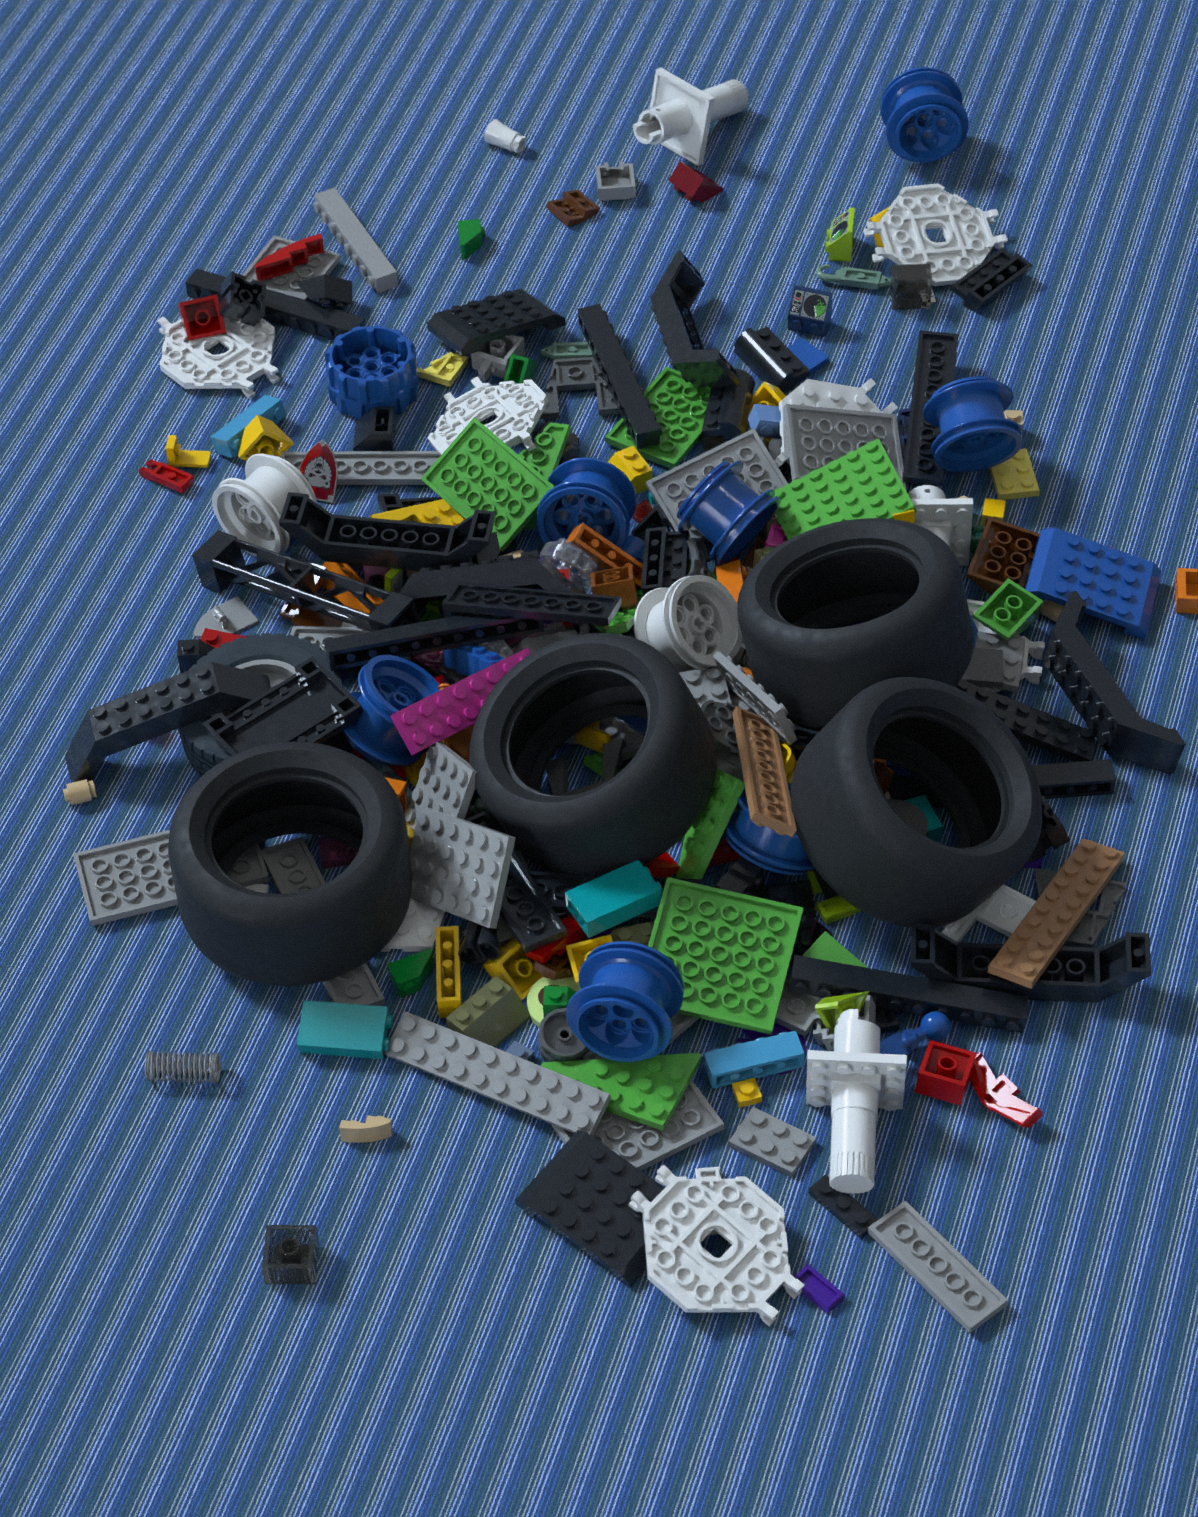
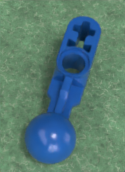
[880,1011,951,1055]

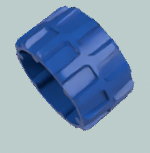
[325,325,419,420]

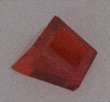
[632,499,653,524]

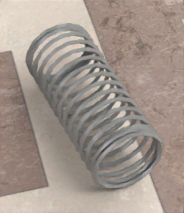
[145,1051,221,1083]

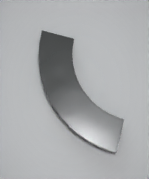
[682,538,711,578]

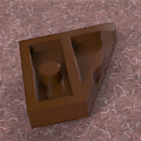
[533,950,574,980]

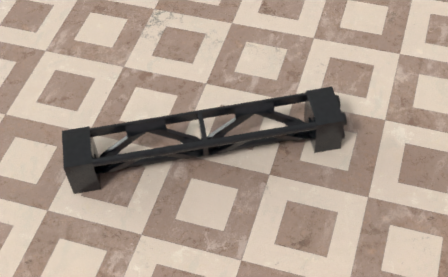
[192,530,419,631]

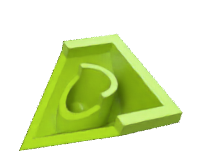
[815,991,869,1034]

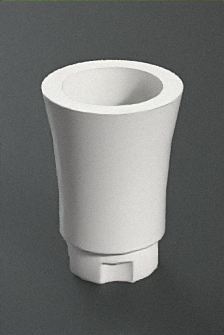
[484,119,526,153]

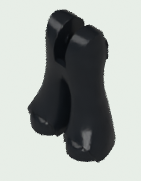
[458,921,502,965]

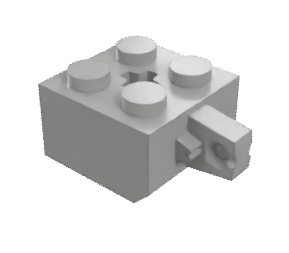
[471,334,525,381]

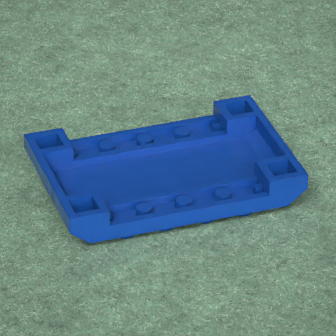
[1025,528,1161,640]

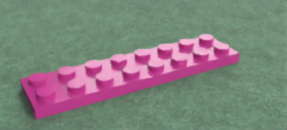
[390,647,531,755]

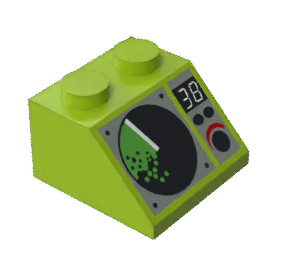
[825,208,855,262]

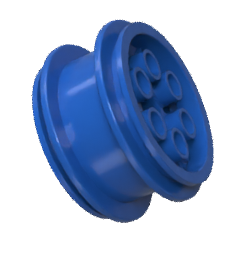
[725,782,815,875]

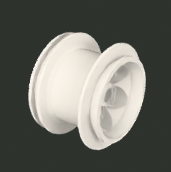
[212,454,316,557]
[634,575,743,672]

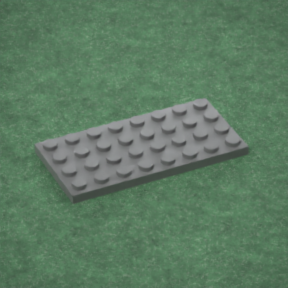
[73,830,269,926]

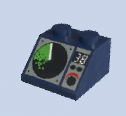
[788,285,832,337]

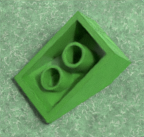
[973,578,1043,641]

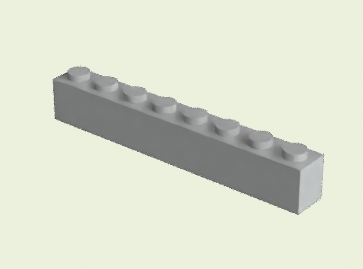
[313,188,398,294]

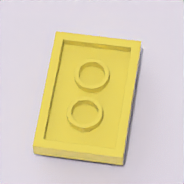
[989,448,1040,500]

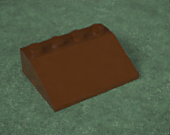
[966,517,1039,596]

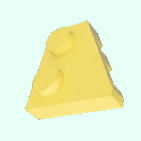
[418,352,468,387]

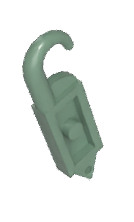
[816,264,892,290]
[541,342,594,361]

